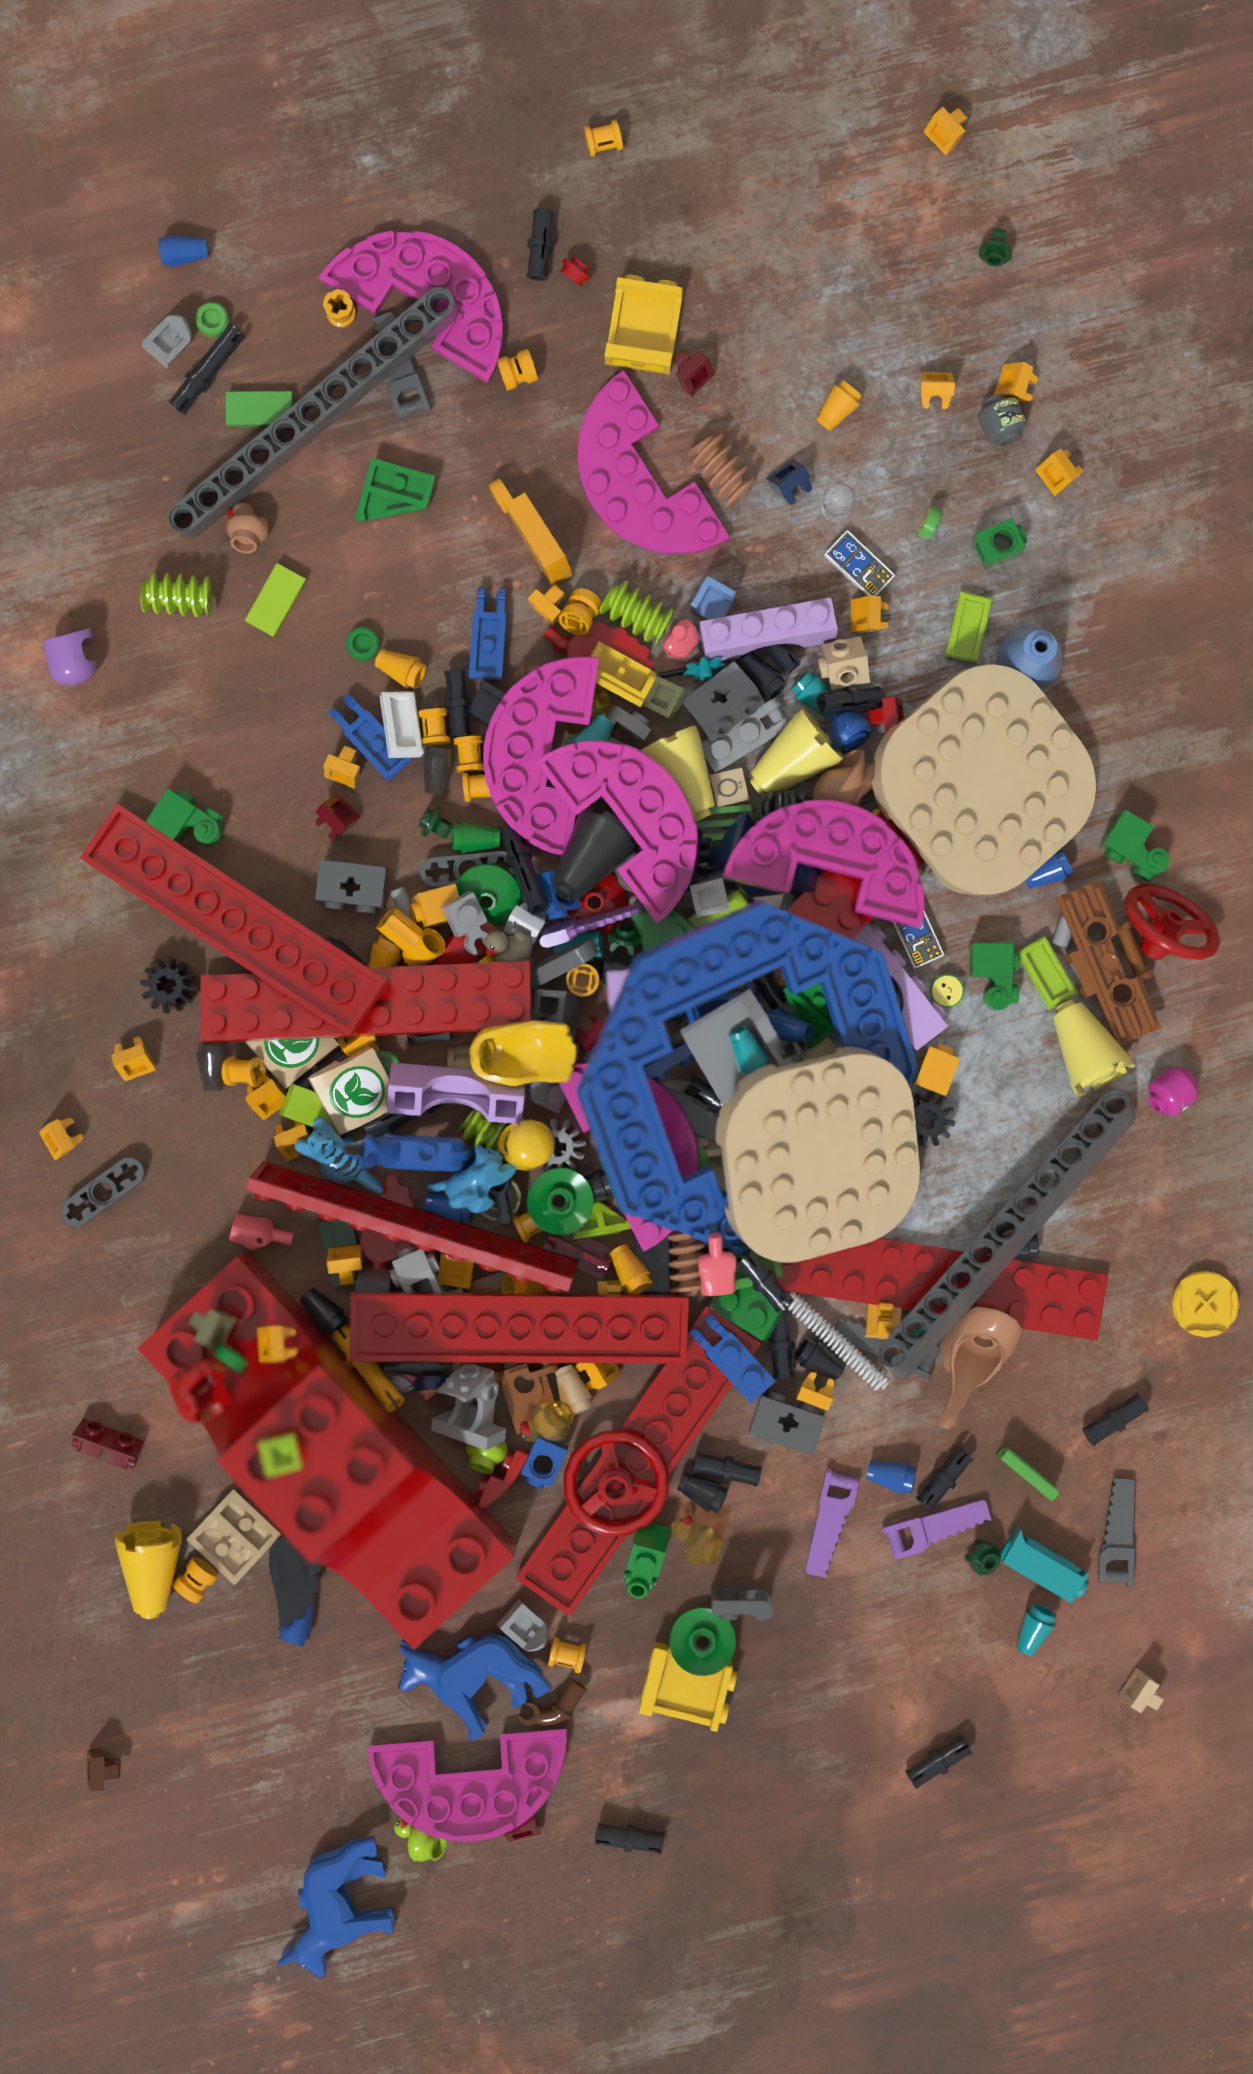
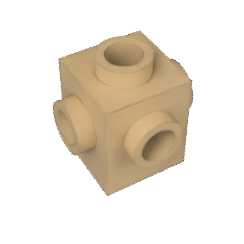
[818,636,870,691]

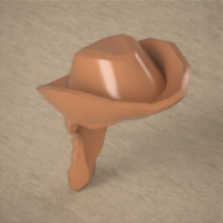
[814,749,876,807]
[939,1307,1023,1430]

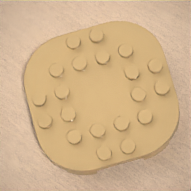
[872,664,1096,896]
[716,1047,920,1262]

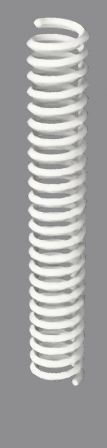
[785,1292,890,1391]

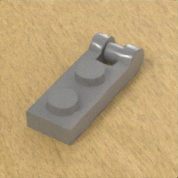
[702,697,791,774]

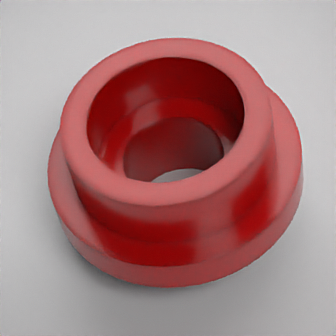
[560,256,591,287]

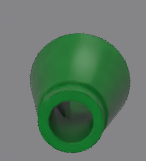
[451,820,500,854]

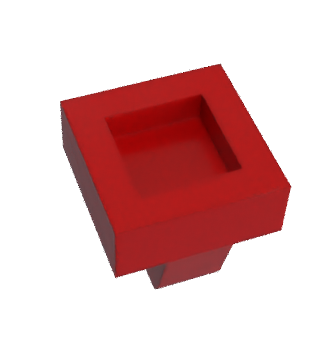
[868,697,904,732]

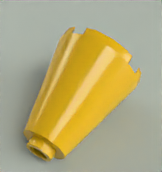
[114,1521,182,1619]

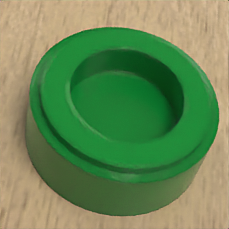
[346,627,380,662]
[213,1343,248,1373]

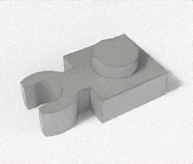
[441,891,488,955]

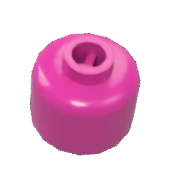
[1148,1067,1199,1116]

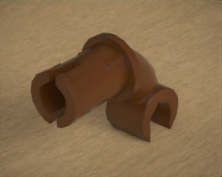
[518,1678,587,1726]

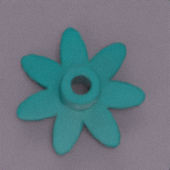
[683,657,726,682]

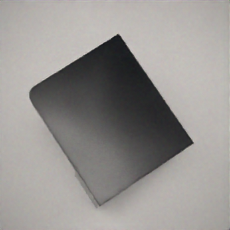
[468,679,505,725]

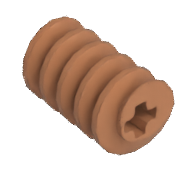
[686,434,756,509]
[668,1231,709,1297]

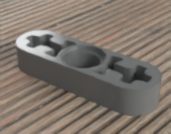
[420,851,515,888]
[532,937,600,989]
[60,1157,147,1227]

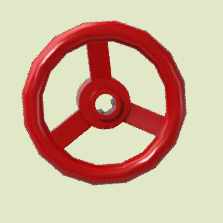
[1124,884,1221,960]
[563,1430,669,1536]

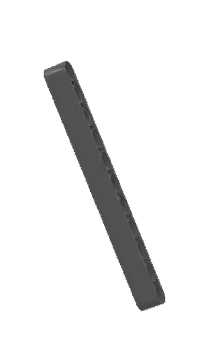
[168,287,458,539]
[878,1089,1136,1379]

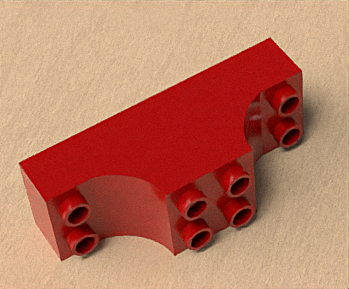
[137,1251,518,1650]

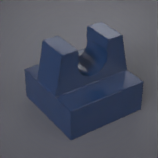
[766,458,812,505]

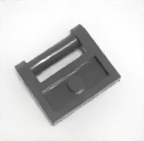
[711,1588,773,1621]

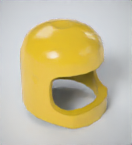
[497,1119,555,1171]

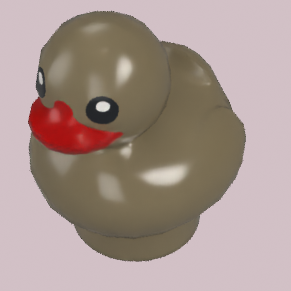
[485,930,534,965]

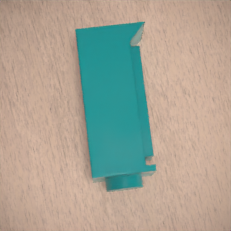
[1001,1525,1089,1603]

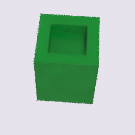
[972,518,1027,570]

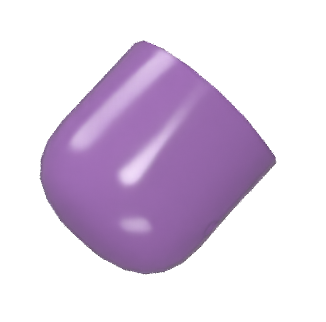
[43,628,97,686]

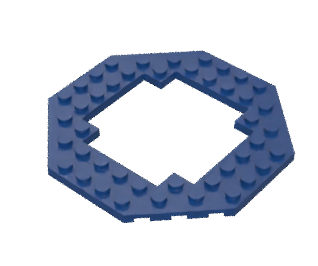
[575,900,919,1255]

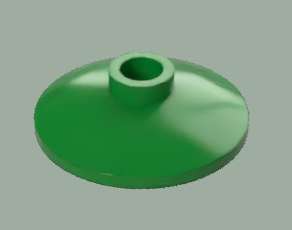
[456,864,521,926]
[527,1168,594,1235]
[669,1608,736,1676]

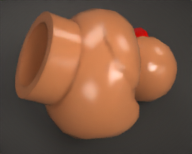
[226,501,269,554]

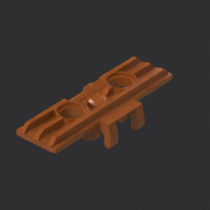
[1056,880,1161,1045]
[469,1271,561,1435]

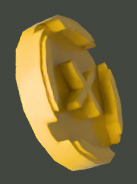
[1171,1270,1239,1338]

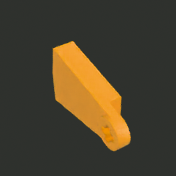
[488,478,573,587]

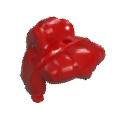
[169,1358,234,1424]

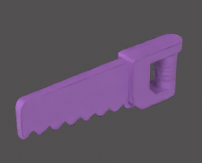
[540,903,642,948]
[806,1467,859,1578]
[881,1500,991,1560]

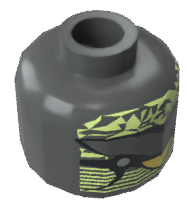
[978,394,1027,447]

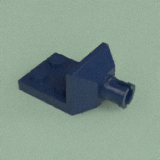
[707,812,821,898]

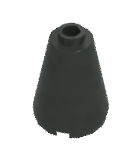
[552,806,638,901]

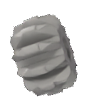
[545,1118,586,1171]

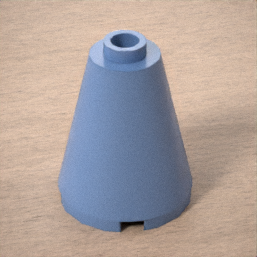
[997,625,1063,689]

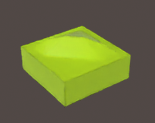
[258,1433,302,1477]

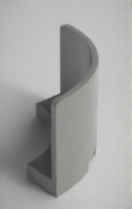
[681,989,793,1105]

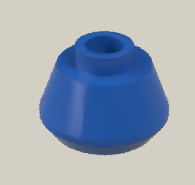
[827,711,871,753]

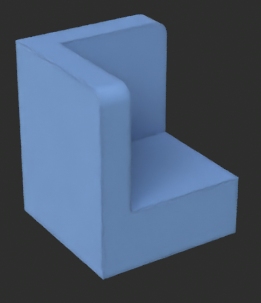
[690,576,736,620]

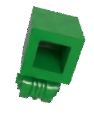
[146,788,224,845]
[1099,809,1170,882]
[969,943,1019,1011]
[623,1523,670,1599]

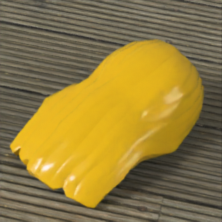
[469,1021,578,1086]

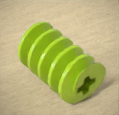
[141,571,213,619]
[599,580,674,647]
[456,1109,511,1163]

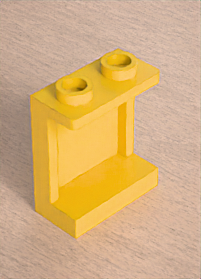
[604,275,683,375]
[639,1641,737,1732]

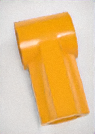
[376,906,446,966]

